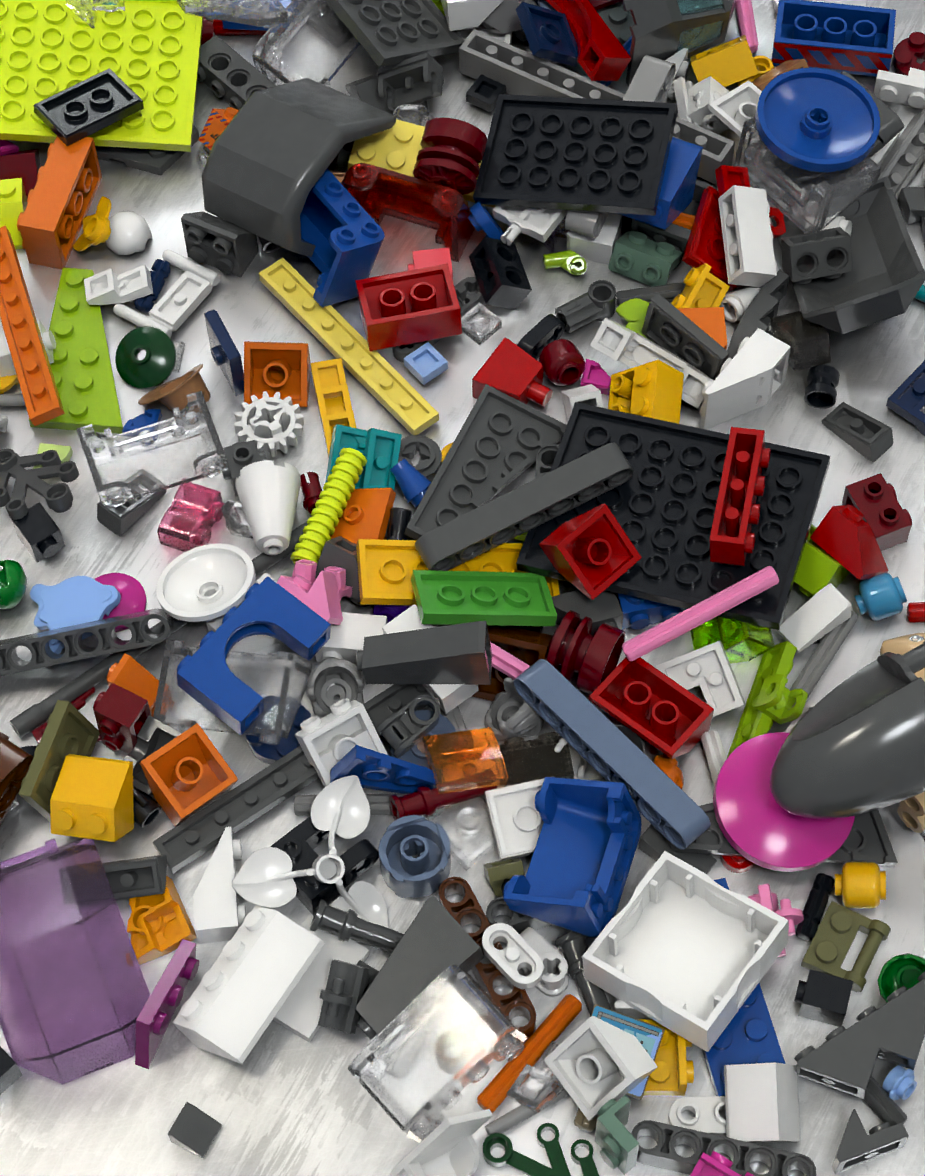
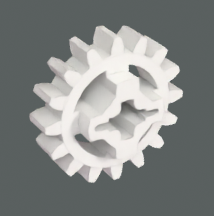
[234,391,304,457]

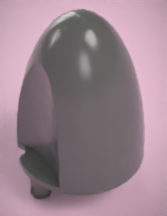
[770,641,925,819]

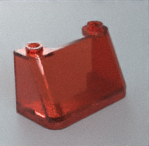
[341,163,475,262]

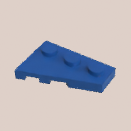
[330,745,442,794]

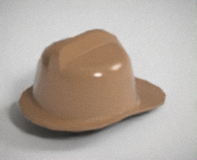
[138,364,211,414]

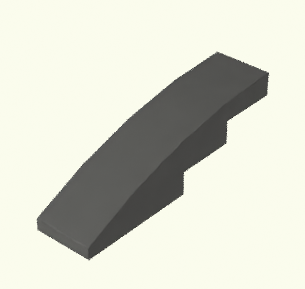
[727,269,790,359]

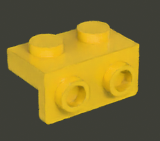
[671,263,730,309]

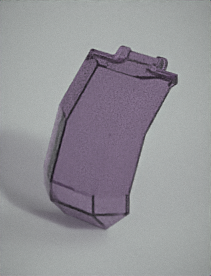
[0,838,150,1084]

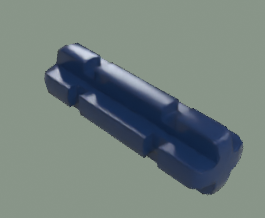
[134,259,171,314]

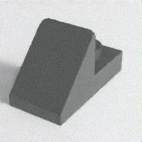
[832,1109,909,1174]

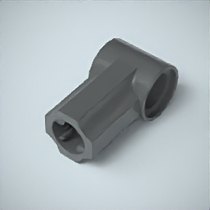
[555,280,616,333]

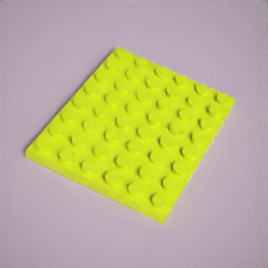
[0,0,205,152]

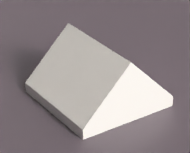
[724,1063,800,1142]

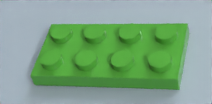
[411,570,557,627]

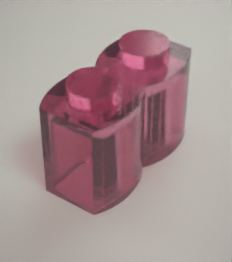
[157,481,225,552]

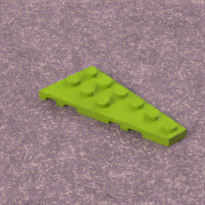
[29,268,123,434]

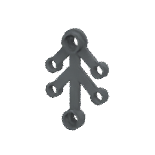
[0,449,79,520]

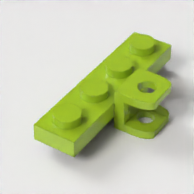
[727,641,808,758]

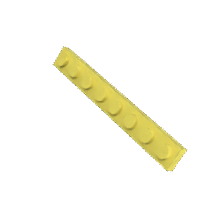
[259,257,439,435]

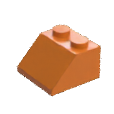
[140,723,239,827]

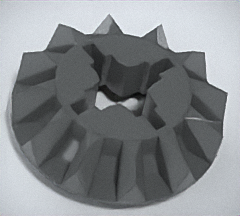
[398,435,442,478]

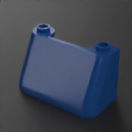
[503,777,642,938]

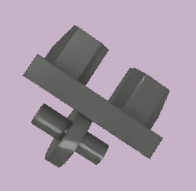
[318,960,370,1034]

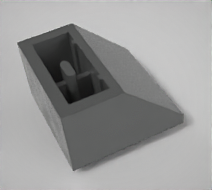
[181,211,259,278]

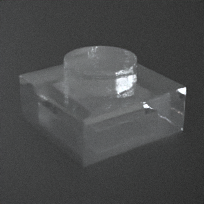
[461,302,502,345]
[221,500,253,539]

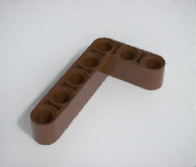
[436,877,536,1075]

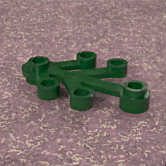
[483,1123,599,1176]

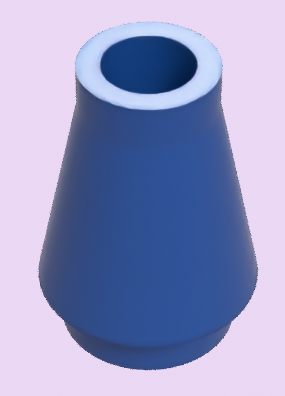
[390,458,431,508]

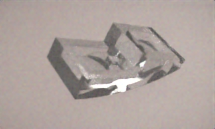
[506,1041,565,1113]

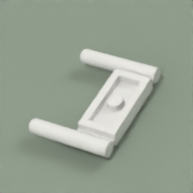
[113,249,221,337]

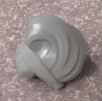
[306,658,365,717]
[484,677,545,741]

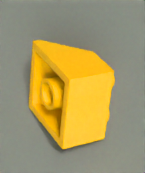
[690,35,759,88]
[50,754,134,842]

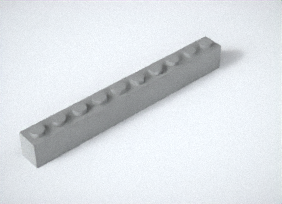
[459,29,735,185]

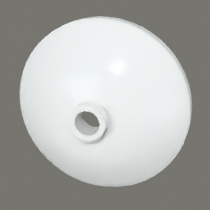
[156,544,256,622]

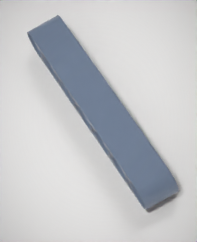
[513,659,711,850]

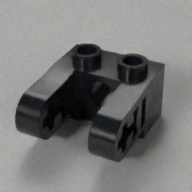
[270,816,379,916]

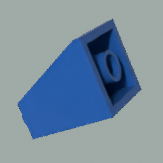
[617,137,703,230]

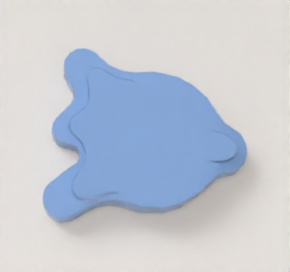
[30,576,121,654]

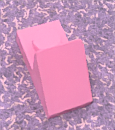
[277,571,343,625]

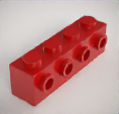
[709,427,771,566]

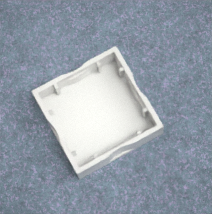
[582,851,789,1052]

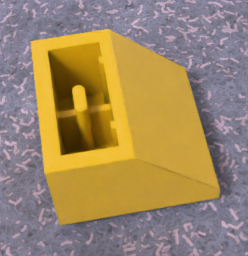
[608,360,684,424]

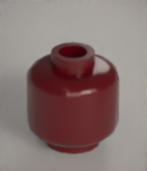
[539,339,585,386]

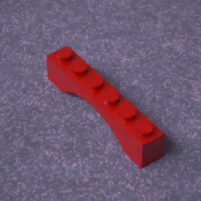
[545,0,632,81]

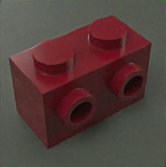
[842,473,912,551]
[93,683,151,754]

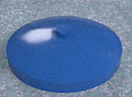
[755,68,880,172]

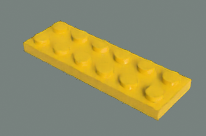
[356,539,560,606]

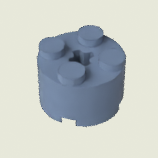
[378,815,451,898]

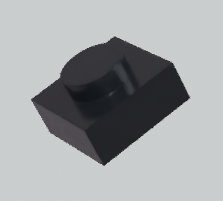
[466,74,506,113]

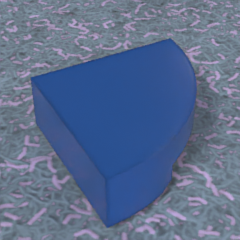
[122,409,162,441]

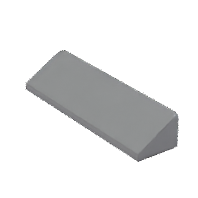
[868,110,925,201]

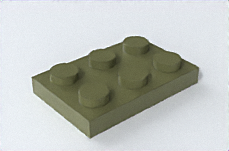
[18,700,100,823]

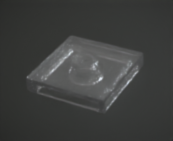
[422,775,497,871]

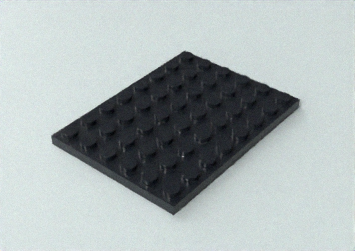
[516,402,830,630]

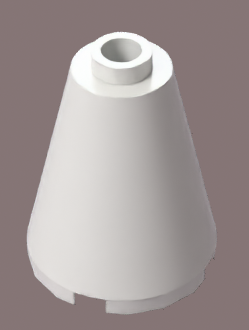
[235,460,301,555]

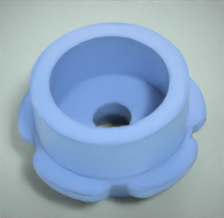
[882,1065,917,1100]

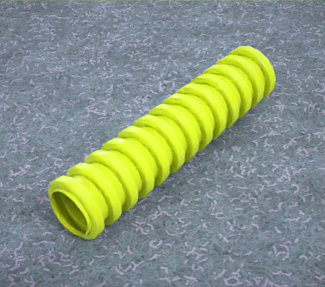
[290,448,367,564]

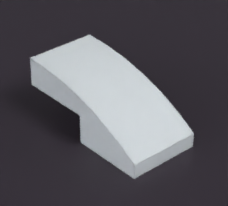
[84,264,153,305]

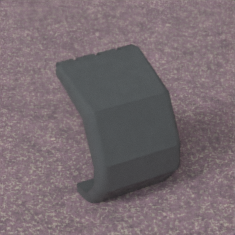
[201,78,396,257]

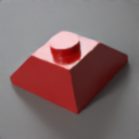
[539,504,642,600]
[810,505,889,580]

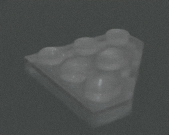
[177,0,288,28]

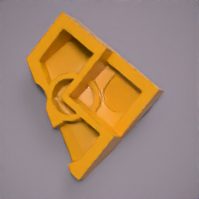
[125,875,197,967]

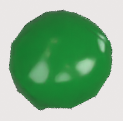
[0,560,27,610]
[878,953,925,1003]

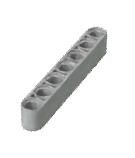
[565,55,676,239]

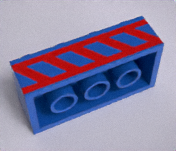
[771,0,896,77]

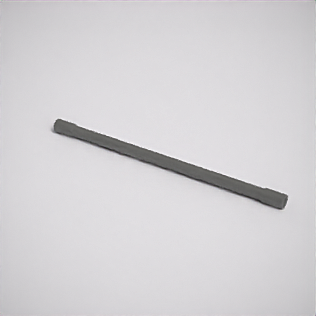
[9,521,308,738]

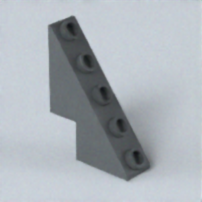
[794,972,925,1099]

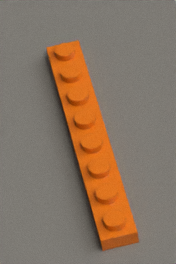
[0,226,65,426]

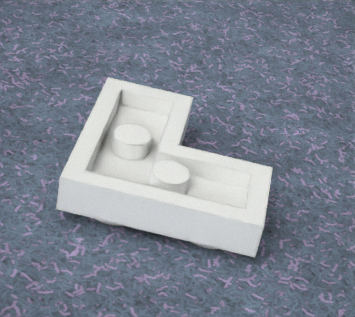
[656,641,746,717]

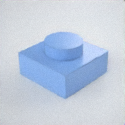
[404,342,448,385]

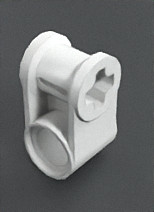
[518,927,569,997]

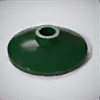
[115,326,176,389]

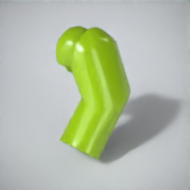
[543,250,587,276]

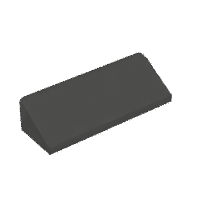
[59,855,167,906]

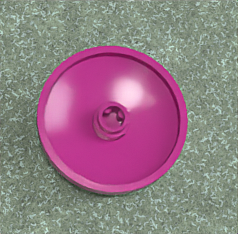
[713,732,855,872]

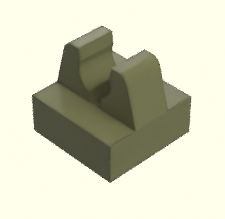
[483,858,525,897]

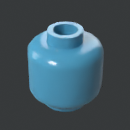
[854,573,907,621]

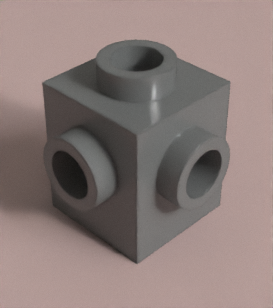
[220,440,267,497]

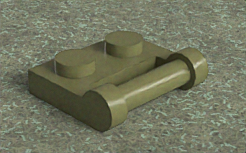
[801,901,891,992]

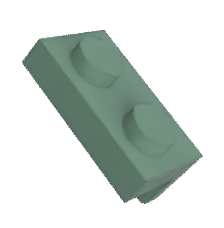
[608,231,683,286]
[595,1095,640,1175]

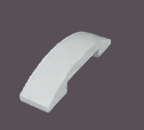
[590,318,711,409]

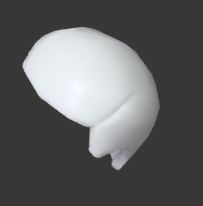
[105,211,152,255]

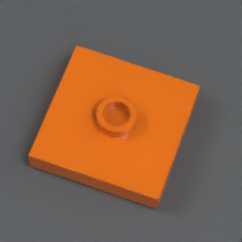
[330,488,396,545]

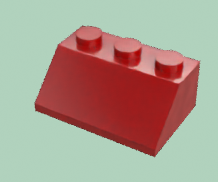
[355,263,462,351]
[589,657,714,759]

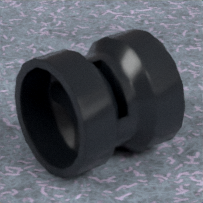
[804,364,840,409]

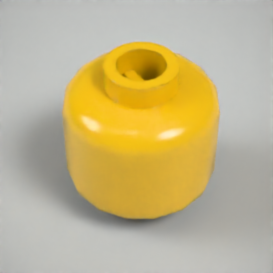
[835,862,886,909]

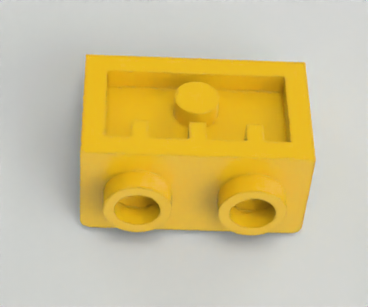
[639,1019,694,1096]

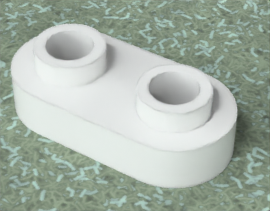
[482,923,543,989]
[668,1096,727,1137]

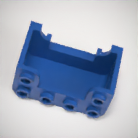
[300,168,385,307]

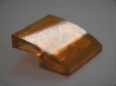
[423,727,509,794]

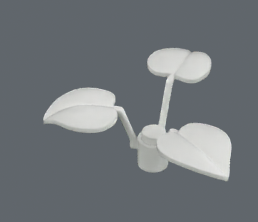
[232,775,388,942]

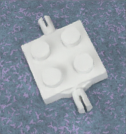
[492,205,568,246]

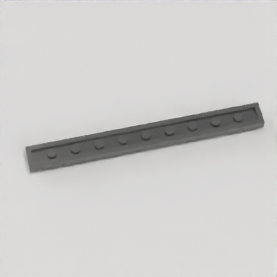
[153,684,431,874]

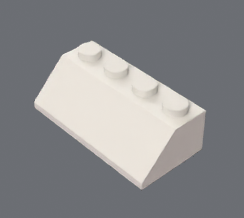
[172,905,325,1064]

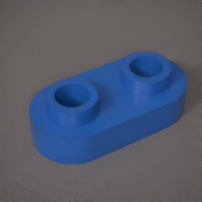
[468,201,504,240]

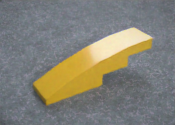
[310,358,356,458]

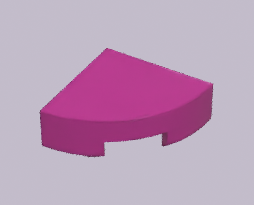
[580,359,611,395]

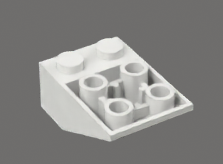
[699,328,791,430]

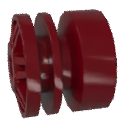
[413,117,488,195]
[546,610,626,694]

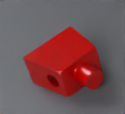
[472,338,553,407]

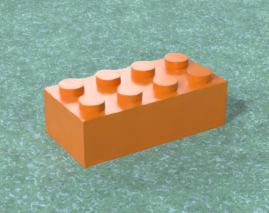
[17,136,102,269]

